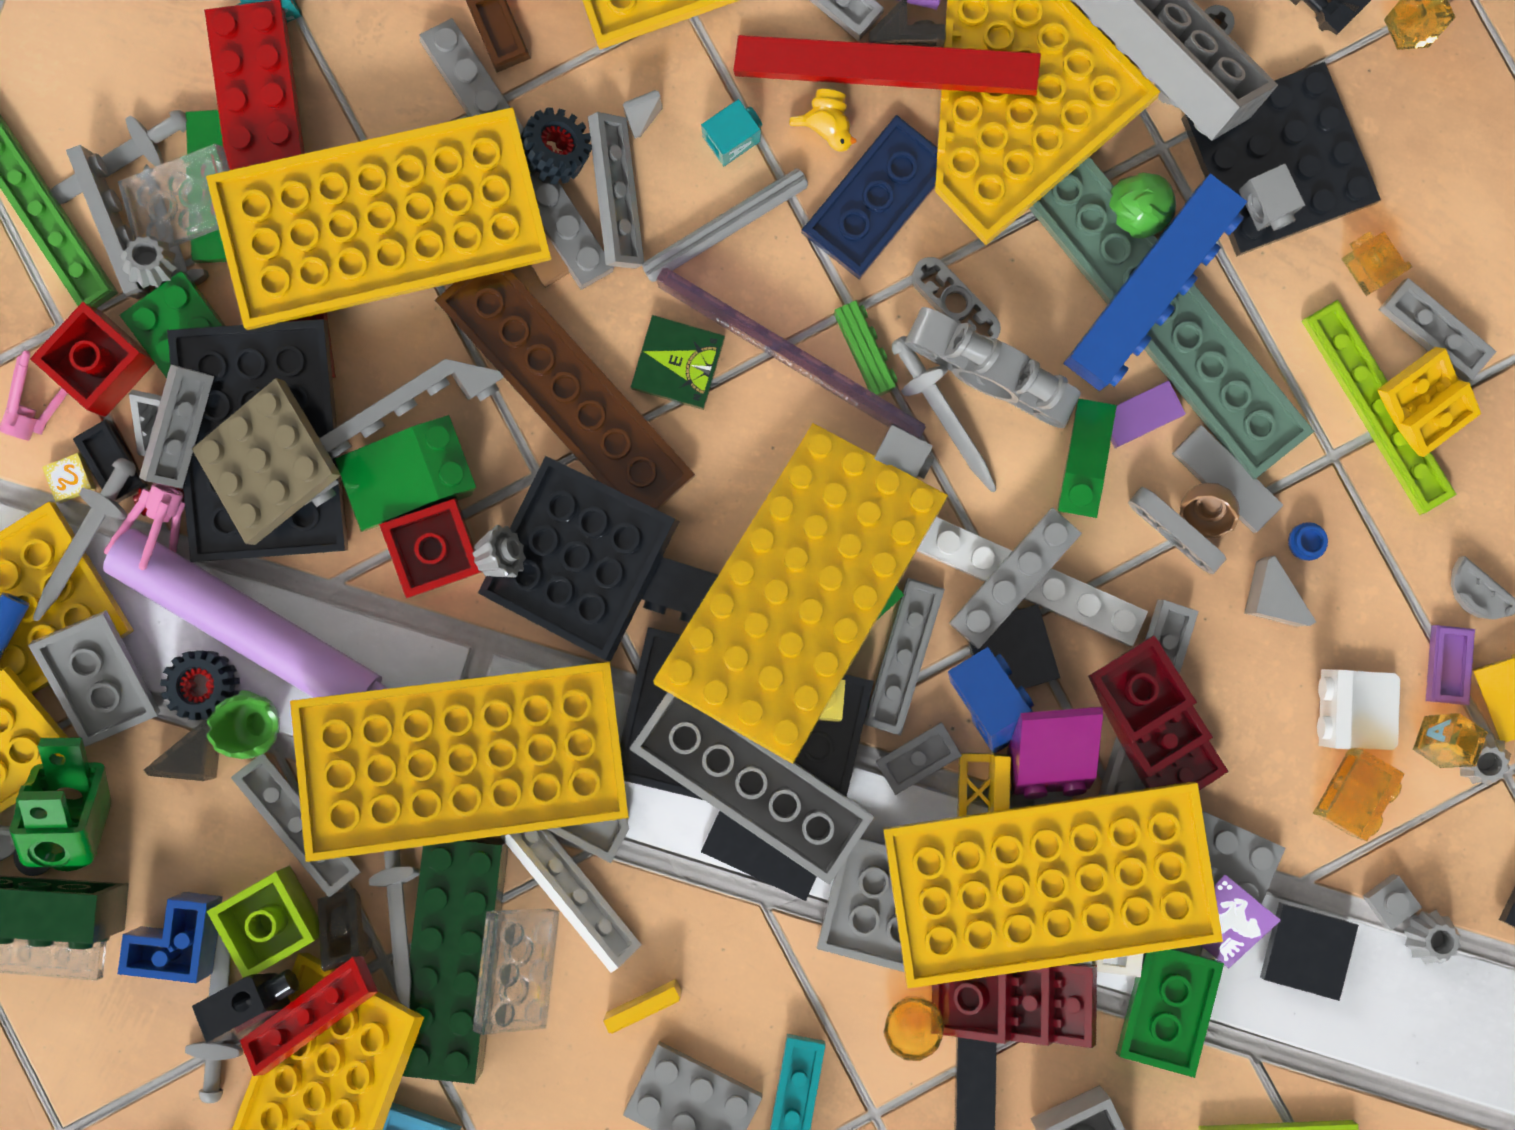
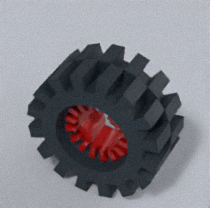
[520,108,592,184]
[160,651,240,720]

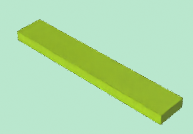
[1301,300,1457,515]

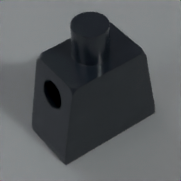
[192,969,299,1043]

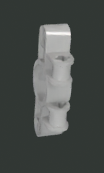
[904,307,1081,428]

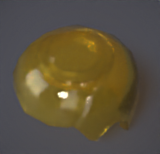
[883,996,945,1061]

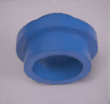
[1288,522,1328,561]

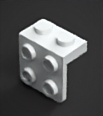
[1317,669,1400,750]

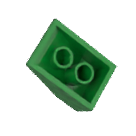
[334,415,476,532]

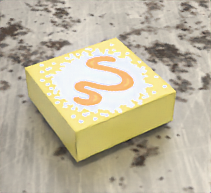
[42,453,96,503]

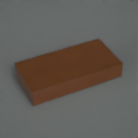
[466,0,531,73]

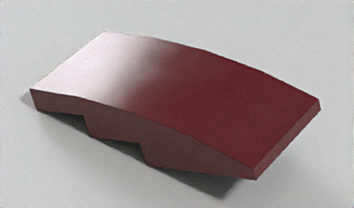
[1088,635,1229,791]
[931,963,1097,1048]

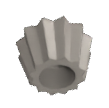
[120,236,177,288]
[472,525,526,577]
[1454,732,1511,785]
[1404,910,1461,964]

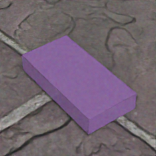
[1111,380,1186,448]
[1426,625,1475,705]

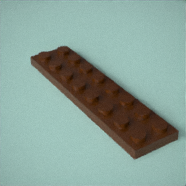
[435,270,695,510]

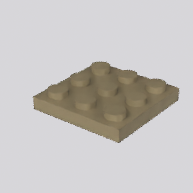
[192,378,341,545]

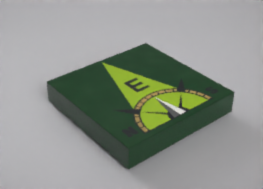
[631,315,725,410]

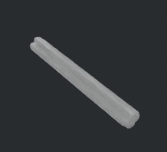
[642,169,808,282]

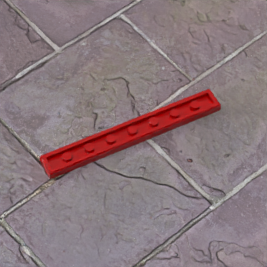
[733,35,1041,96]

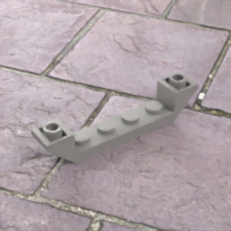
[305,359,504,507]

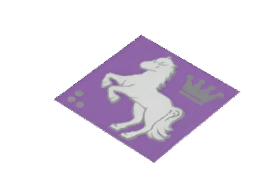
[1200,875,1281,968]

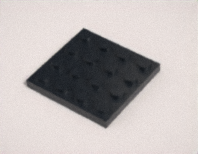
[1181,62,1381,257]
[478,456,680,662]

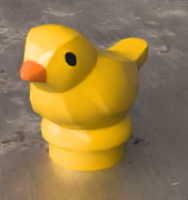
[789,89,857,152]

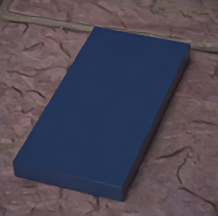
[801,115,938,280]

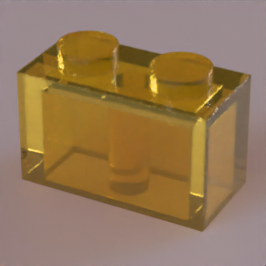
[1313,748,1405,841]

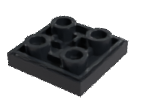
[967,604,1060,689]
[1260,902,1359,1001]

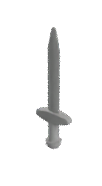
[50,110,187,205]
[892,336,996,492]
[33,458,136,621]
[369,850,419,1008]
[185,933,243,1103]

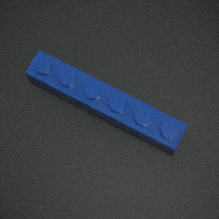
[1063,173,1248,391]

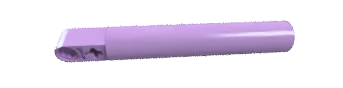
[103,528,389,698]

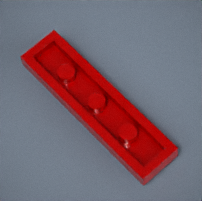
[240,956,378,1076]

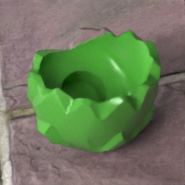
[1109,172,1176,239]
[207,690,280,759]

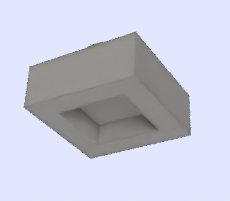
[1363,874,1422,930]

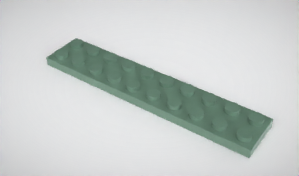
[1029,157,1315,480]

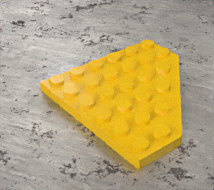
[935,0,1160,245]

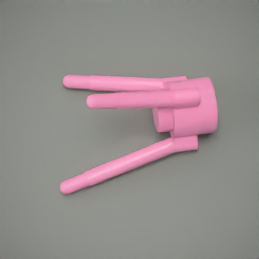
[0,350,68,441]
[104,483,185,570]

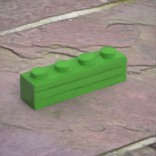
[834,300,898,399]

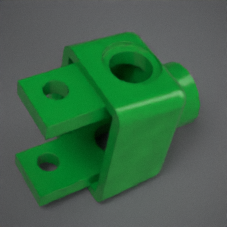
[9,738,111,872]

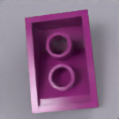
[1007,707,1103,799]

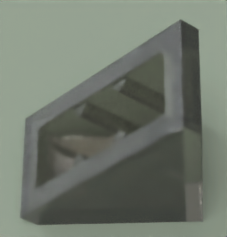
[144,720,219,781]

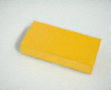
[603,979,682,1034]

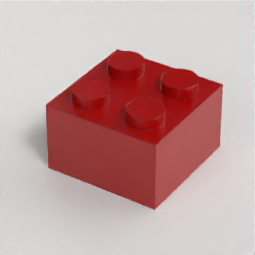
[30,302,155,417]
[379,499,483,598]

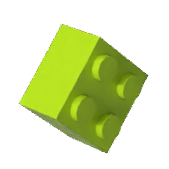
[207,865,327,978]

